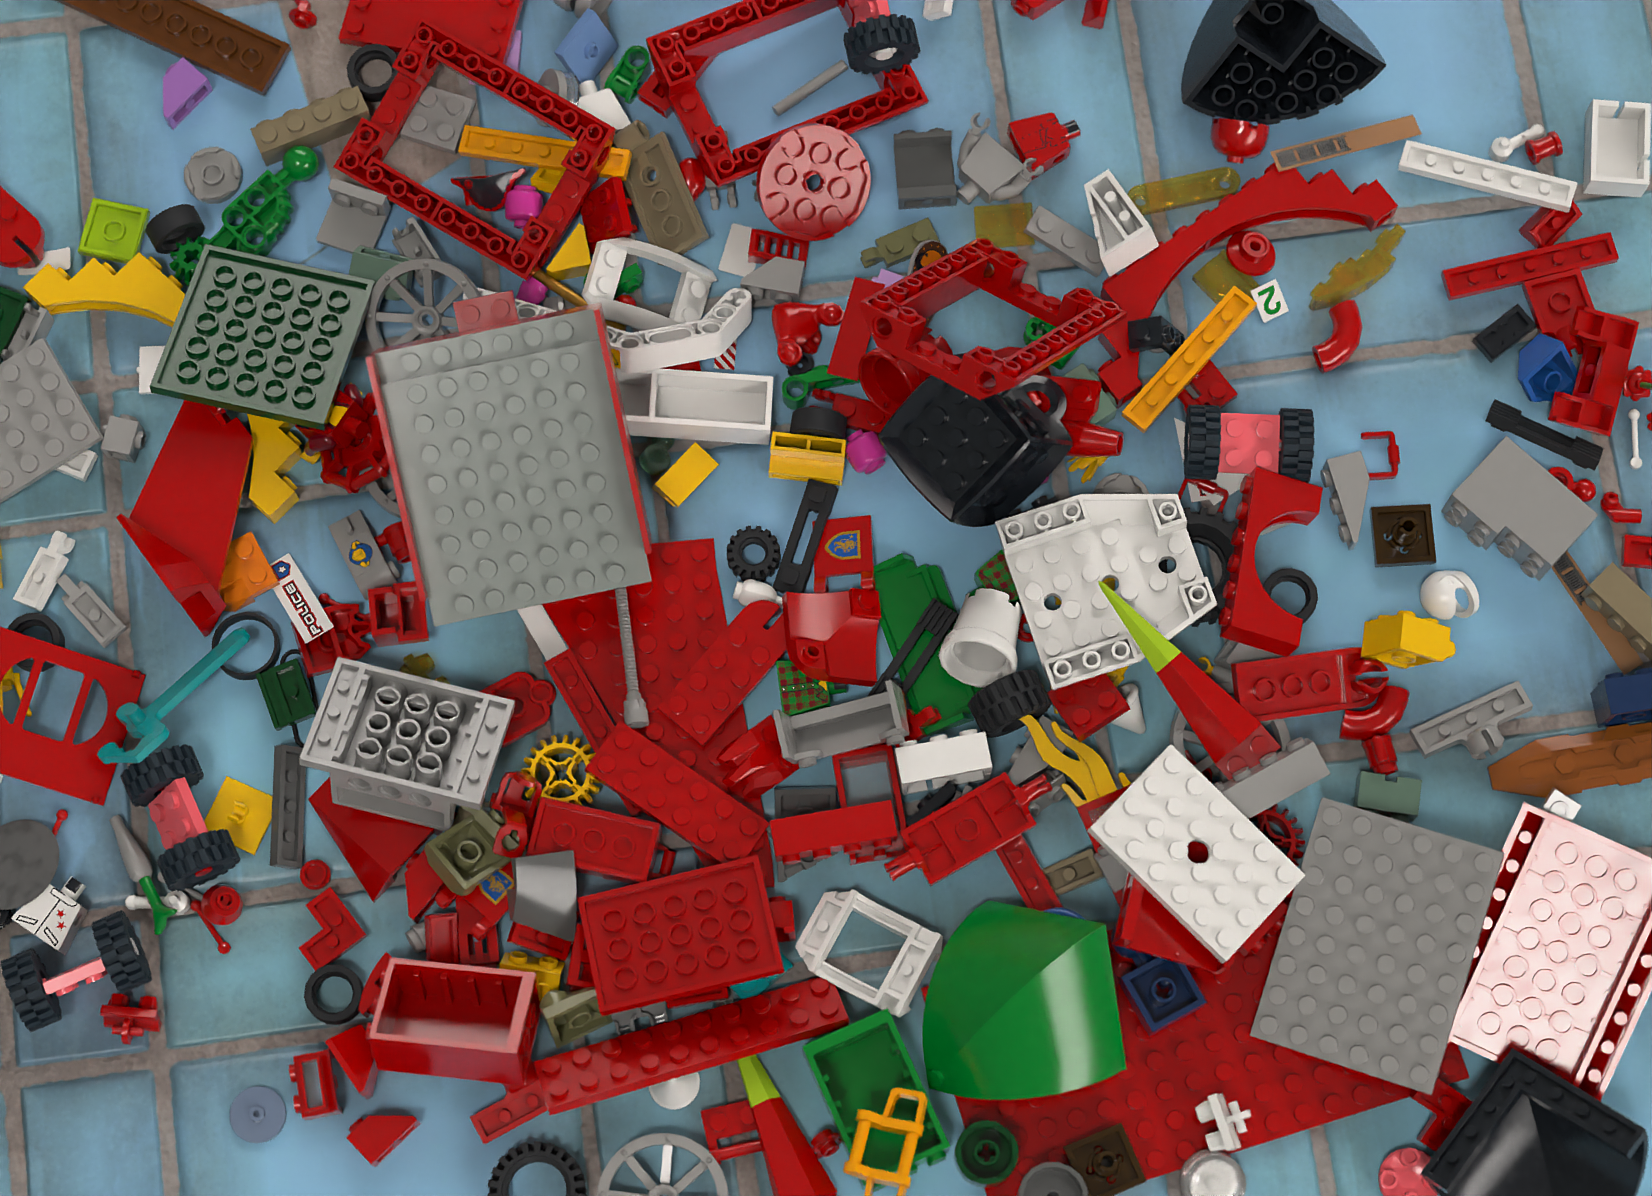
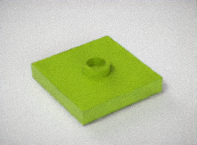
[77,198,151,264]

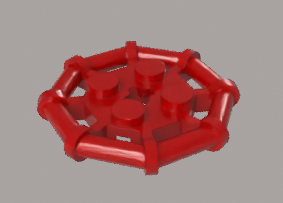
[320,392,390,494]

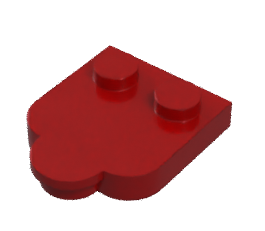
[478,672,556,748]

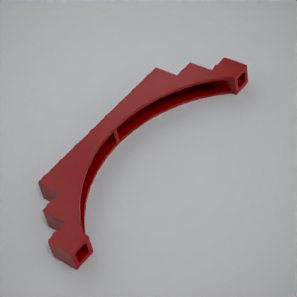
[1097,162,1398,409]

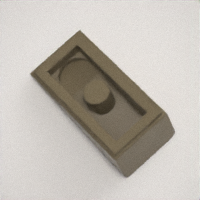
[1042,848,1104,896]

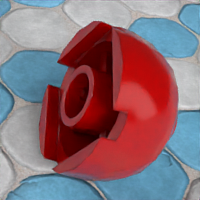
[1211,118,1270,164]

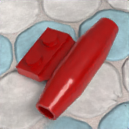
[1039,375,1123,458]

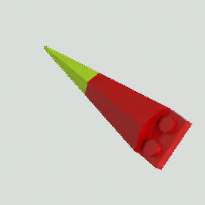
[1098,581,1281,780]
[723,1004,838,1196]

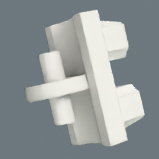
[1195,1093,1251,1151]

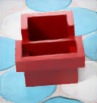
[368,581,429,647]

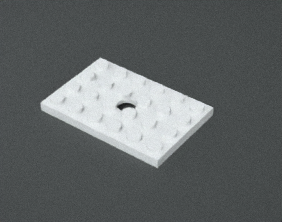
[1087,744,1305,964]

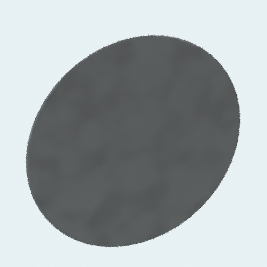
[0,820,59,910]

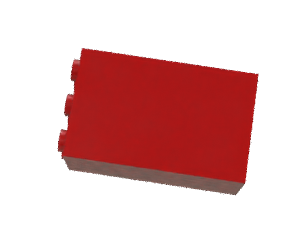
[366,957,542,1086]

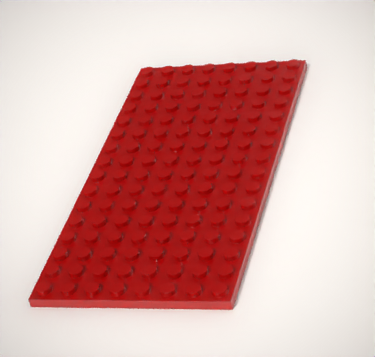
[920,887,1470,1196]

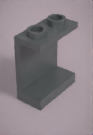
[893,128,957,210]

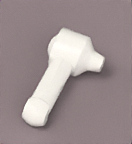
[1489,124,1544,163]
[125,890,191,915]

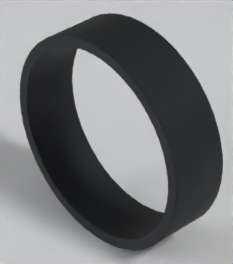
[212,612,281,680]

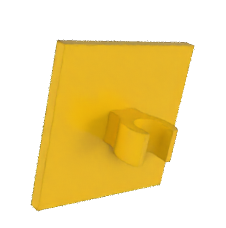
[204,776,272,855]

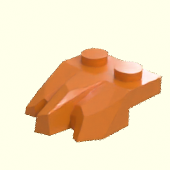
[219,531,280,612]

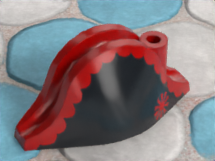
[450,167,526,212]

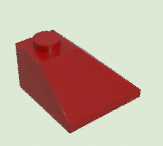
[325,1024,378,1100]

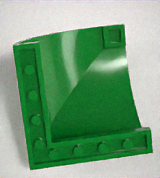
[922,900,1126,1100]

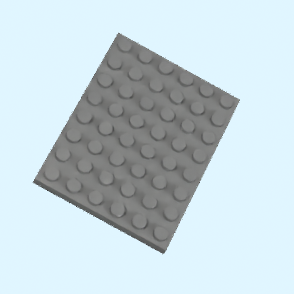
[1250,797,1505,1095]

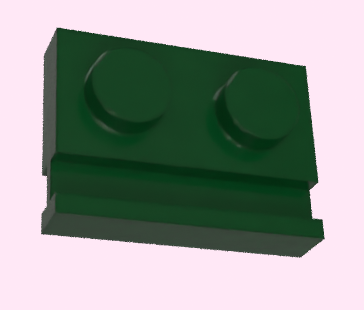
[255,658,317,731]

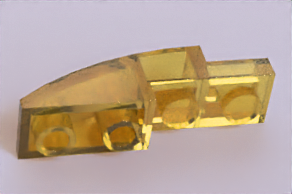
[1309,224,1406,311]

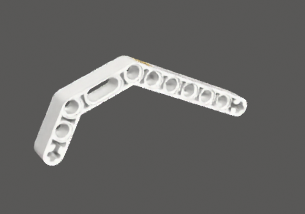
[463,288,752,374]

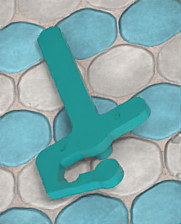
[97,627,250,764]

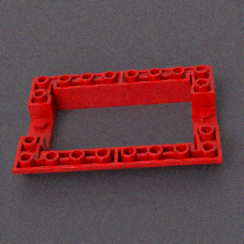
[646,0,929,187]
[333,17,616,281]
[859,238,1127,400]

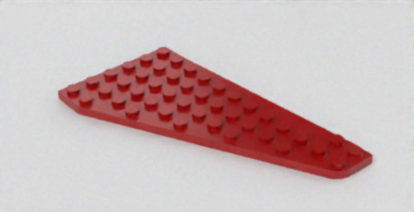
[542,538,775,888]

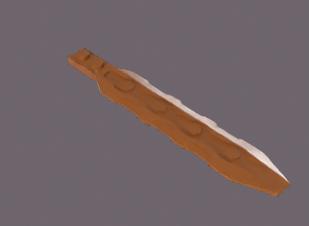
[1487,722,1652,798]

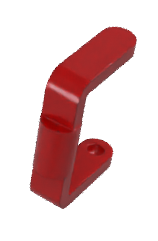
[1361,431,1400,480]
[1178,478,1229,515]

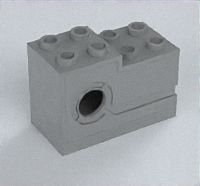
[1441,436,1598,581]

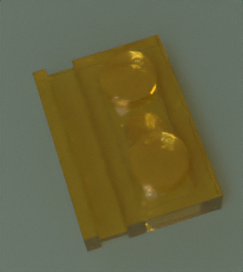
[973,202,1035,248]
[1192,249,1260,305]

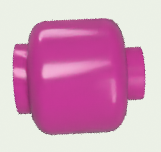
[505,185,543,229]
[845,429,887,475]

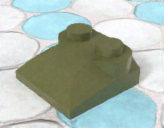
[424,814,511,896]
[539,987,613,1049]

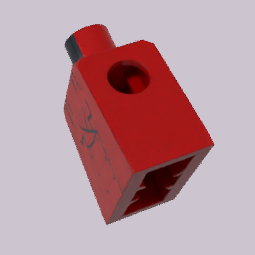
[1007,112,1081,180]

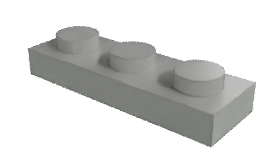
[1023,205,1104,278]

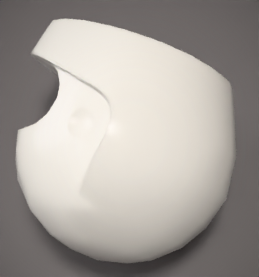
[1420,570,1479,620]

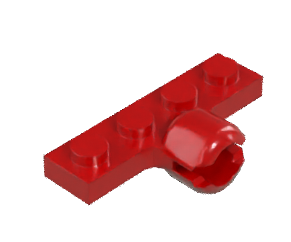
[470,1059,548,1145]

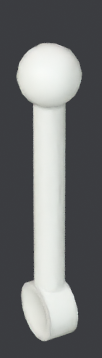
[1628,409,1642,470]

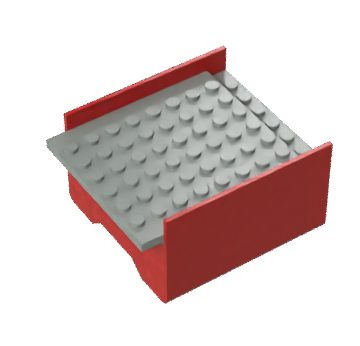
[365,290,652,627]

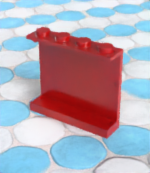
[1112,841,1235,975]

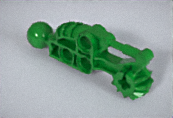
[169,145,319,287]

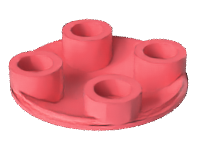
[1378,1148,1437,1196]

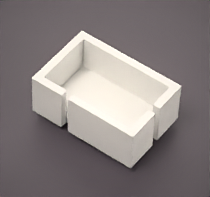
[1583,99,1651,198]
[894,729,992,796]

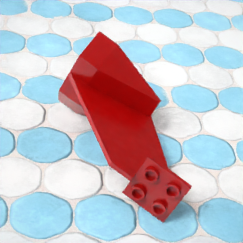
[116,400,254,637]

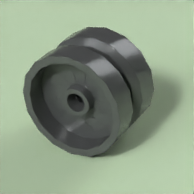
[1016,1162,1088,1196]

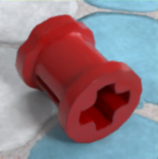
[1525,131,1563,165]

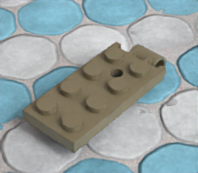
[613,120,709,266]

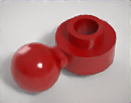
[1548,467,1596,502]

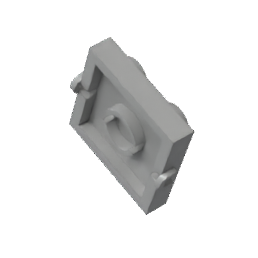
[400,85,475,155]

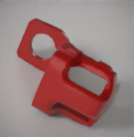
[489,770,542,858]

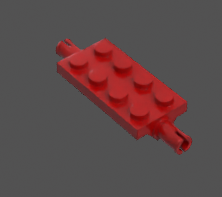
[883,772,1053,887]

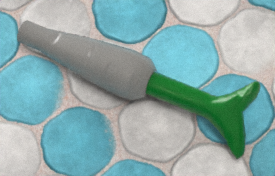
[109,815,177,935]

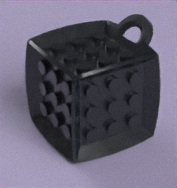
[878,353,1073,527]

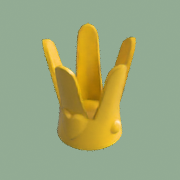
[1066,456,1109,483]

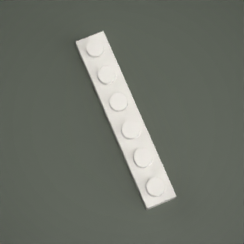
[1398,140,1578,213]

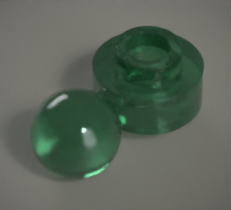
[639,437,675,476]

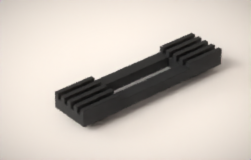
[1485,399,1604,471]
[773,479,838,594]
[867,598,959,697]

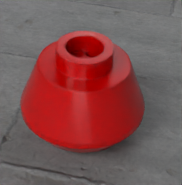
[201,884,243,926]

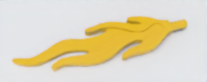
[1019,715,1132,818]

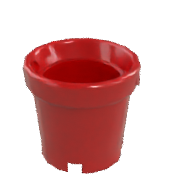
[858,327,953,418]

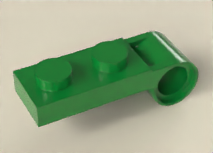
[782,365,860,410]

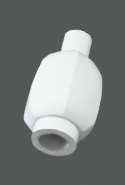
[733,579,783,609]

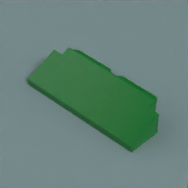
[874,553,983,737]

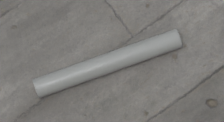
[772,59,848,116]

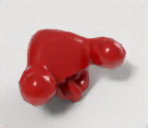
[772,302,844,367]

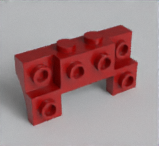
[1548,305,1639,437]

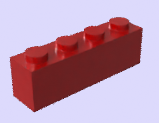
[770,800,898,865]

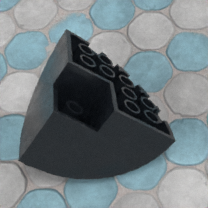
[1181,0,1387,125]

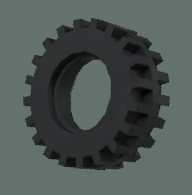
[1158,507,1238,627]

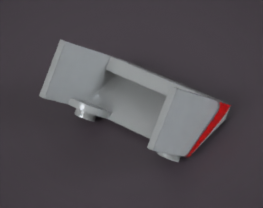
[773,680,910,768]

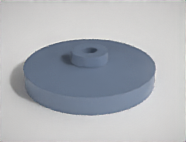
[229,1086,287,1143]

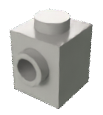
[100,414,146,463]

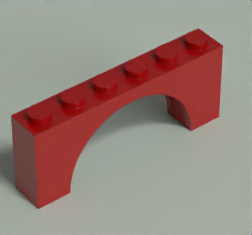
[1218,467,1323,658]

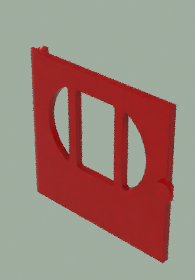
[0,627,146,806]

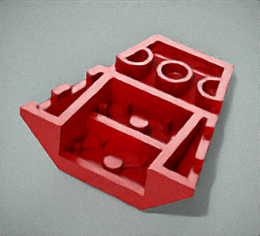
[308,777,457,903]

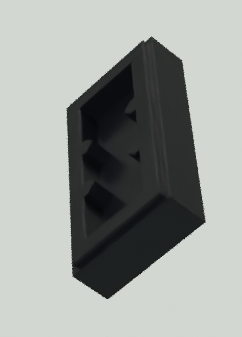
[1472,304,1537,363]
[906,781,956,827]

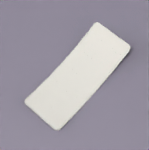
[18,247,71,275]

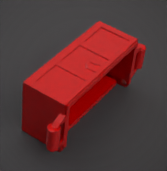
[525,797,676,885]

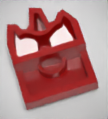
[291,604,371,678]
[716,715,799,798]

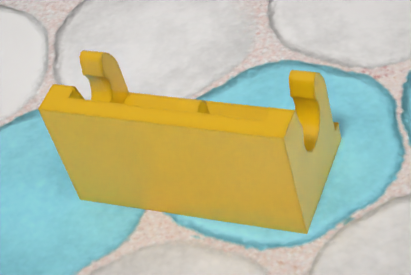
[652,442,719,508]

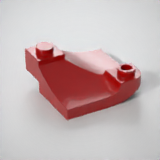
[782,588,881,687]

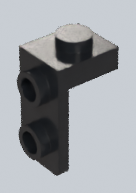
[1128,316,1185,356]

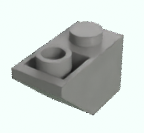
[741,257,805,304]

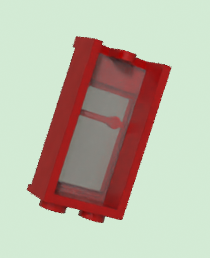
[832,743,907,865]

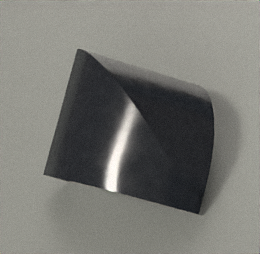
[1421,1048,1648,1196]

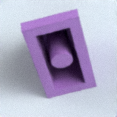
[163,58,213,130]

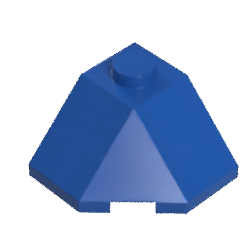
[1518,333,1578,402]

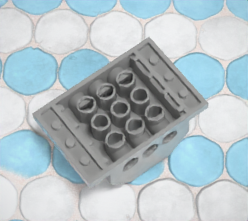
[299,657,515,831]

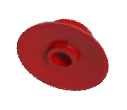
[1226,231,1276,276]

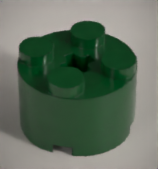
[954,1120,1019,1188]

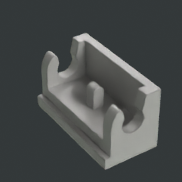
[392,216,445,288]
[1,303,55,361]

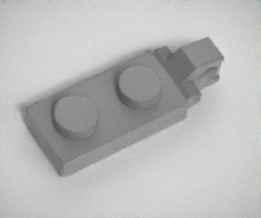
[56,574,127,649]

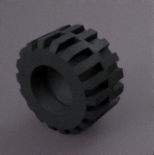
[968,670,1052,738]

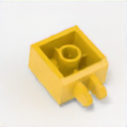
[1361,610,1456,669]

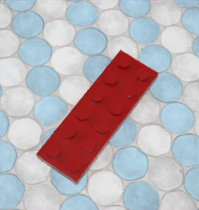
[585,721,770,864]

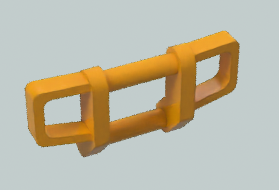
[843,1088,928,1196]

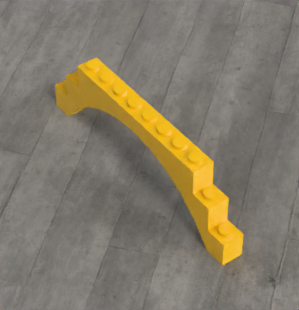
[23,252,302,525]

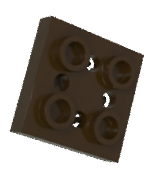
[1369,504,1436,567]
[1063,1123,1147,1196]

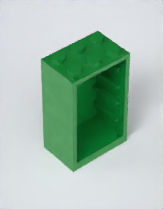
[802,1008,950,1192]

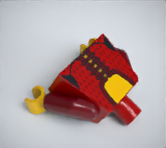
[295,382,369,465]

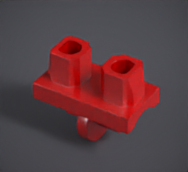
[100,993,161,1045]

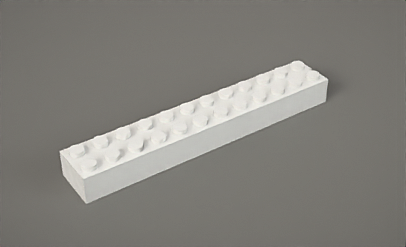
[616,368,773,445]

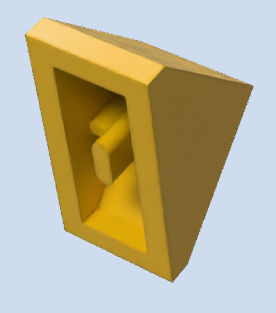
[546,223,591,281]

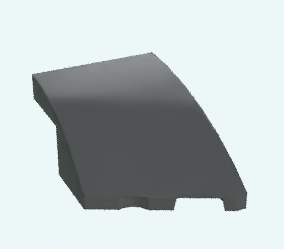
[774,786,839,882]
[507,850,577,941]

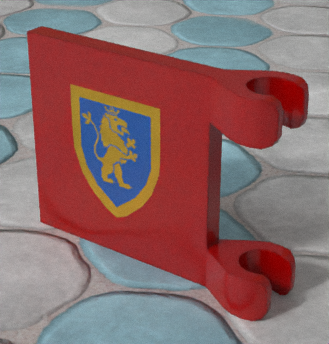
[812,515,876,594]
[435,858,515,941]

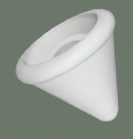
[1110,683,1146,734]
[648,1072,700,1110]

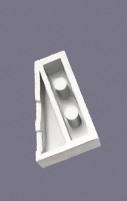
[1084,169,1159,277]

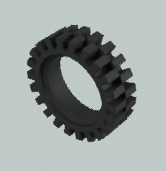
[487,1141,587,1196]

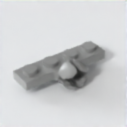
[1410,681,1533,760]

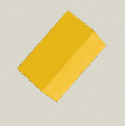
[768,432,846,486]

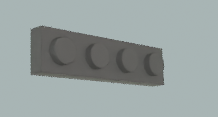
[270,744,306,870]

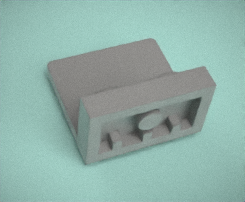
[316,178,391,254]

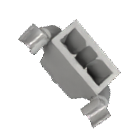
[957,113,1044,205]

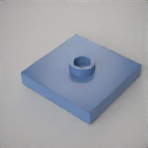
[554,8,619,86]

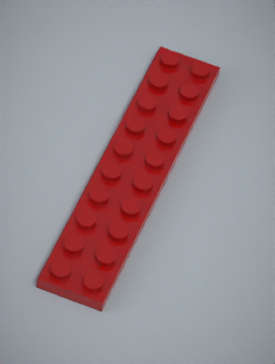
[533,977,850,1116]

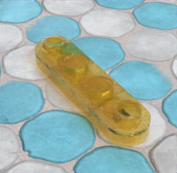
[1127,167,1240,216]

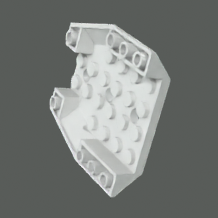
[995,494,1217,690]

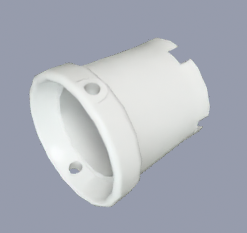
[938,588,1022,688]

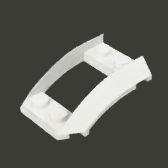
[582,237,717,331]
[795,889,943,1018]

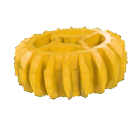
[521,735,601,808]

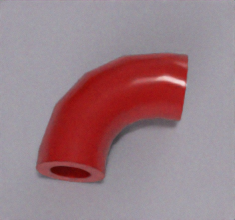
[1312,300,1363,374]
[1339,685,1410,741]

